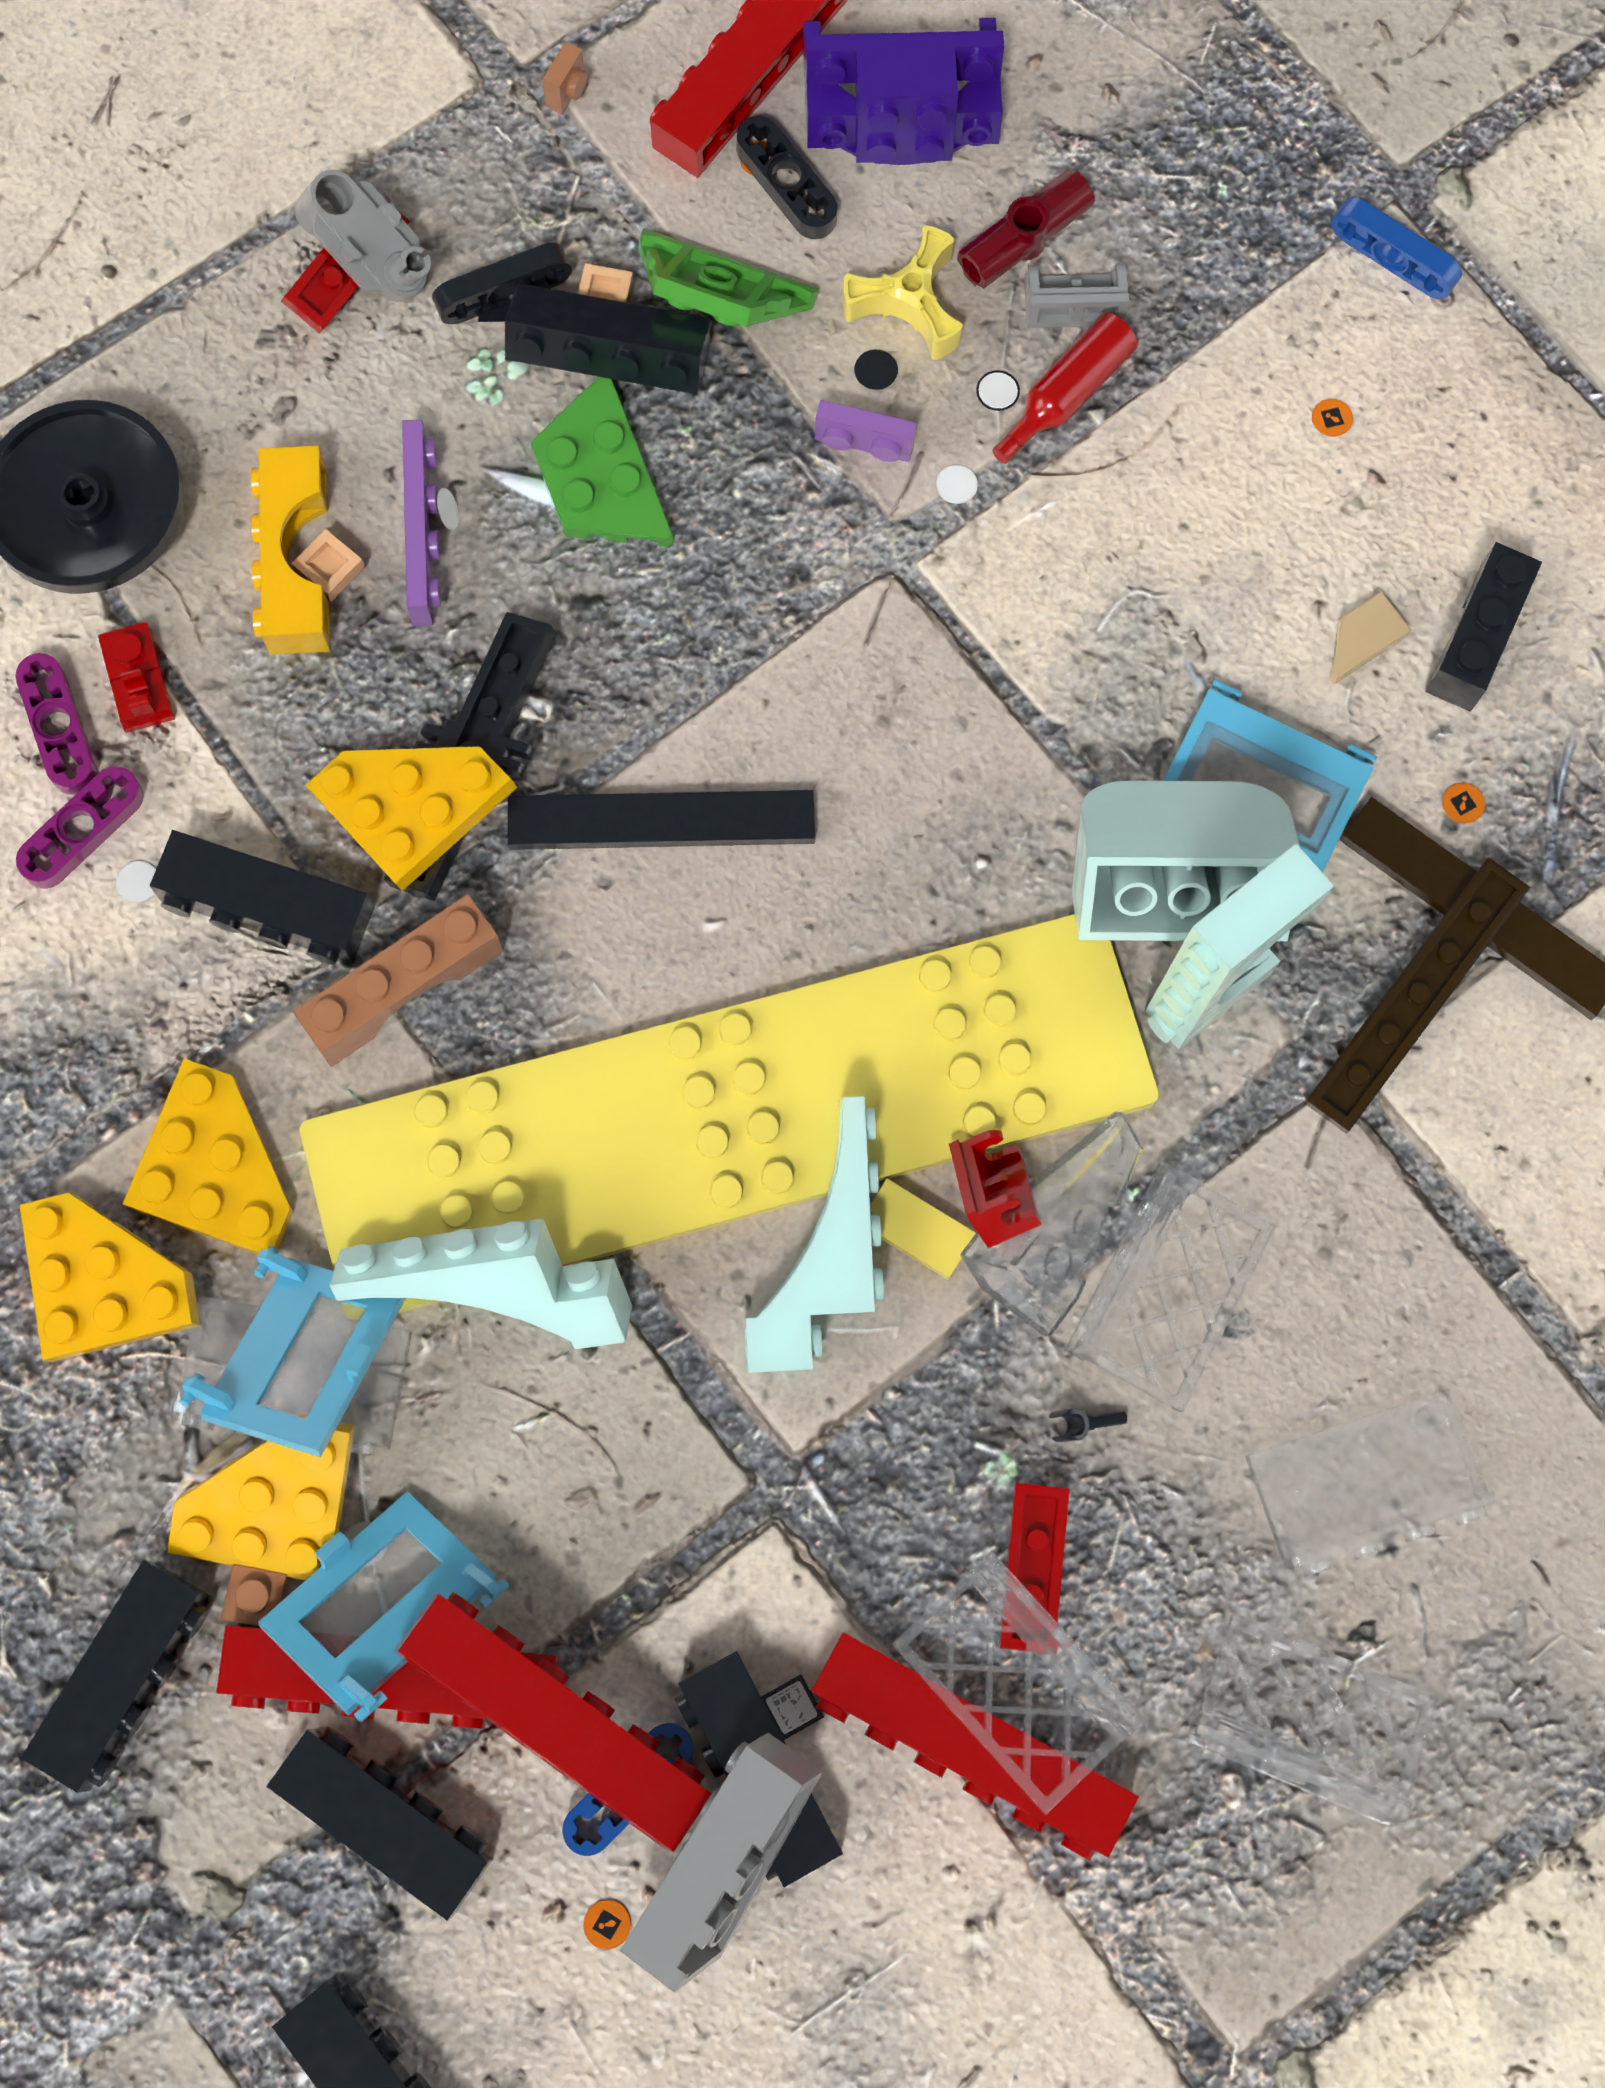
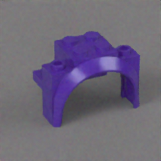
[803,18,1004,165]

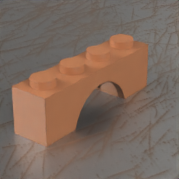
[292,894,503,1067]

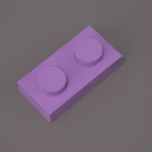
[815,400,917,462]

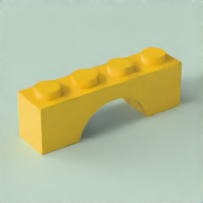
[250,445,330,655]

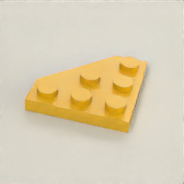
[305,747,517,891]
[122,1058,294,1255]
[20,1193,201,1362]
[167,1415,355,1580]

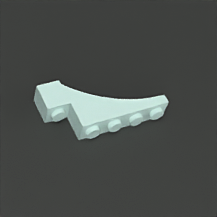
[744,1096,884,1373]
[329,1218,632,1349]

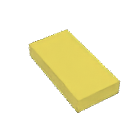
[870,1179,977,1280]

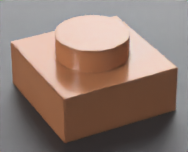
[542,42,588,115]
[221,1564,290,1627]

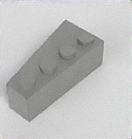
[620,1733,823,1993]

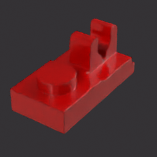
[98,621,175,733]

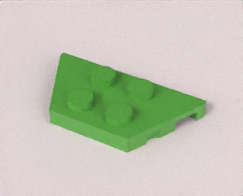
[638,228,819,327]
[531,377,674,547]

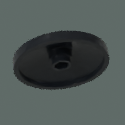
[0,400,184,594]

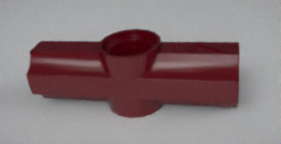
[957,169,1095,289]

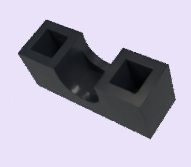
[1425,542,1542,712]

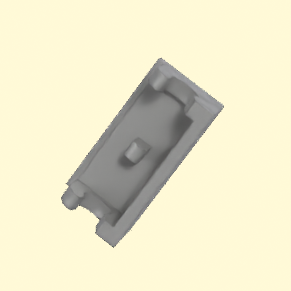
[1024,263,1130,328]

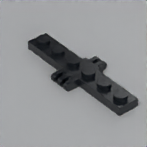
[384,612,556,901]

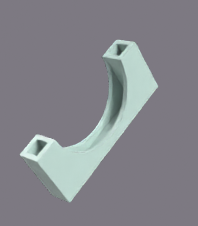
[1145,844,1334,1050]

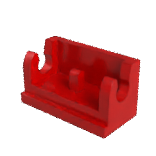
[949,1130,1042,1248]

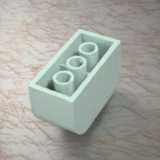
[1072,781,1300,941]

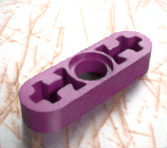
[15,653,97,795]
[16,766,143,889]

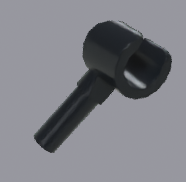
[1049,1408,1127,1442]

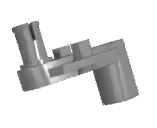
[295,170,431,302]

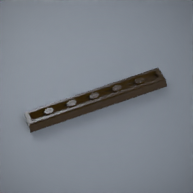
[1339,797,1605,1021]
[1304,857,1531,1134]

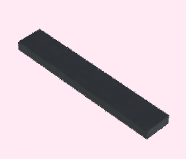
[508,790,815,850]

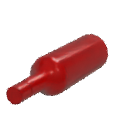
[992,312,1138,464]

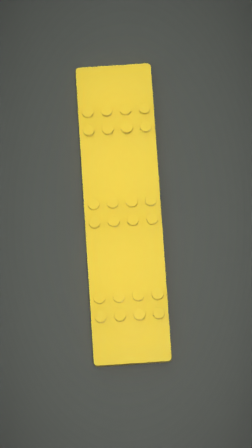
[299,914,1159,1325]

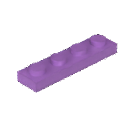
[402,420,441,626]

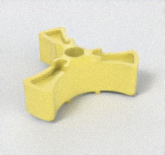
[842,225,963,360]

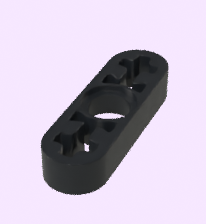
[736,116,837,239]
[432,243,572,325]

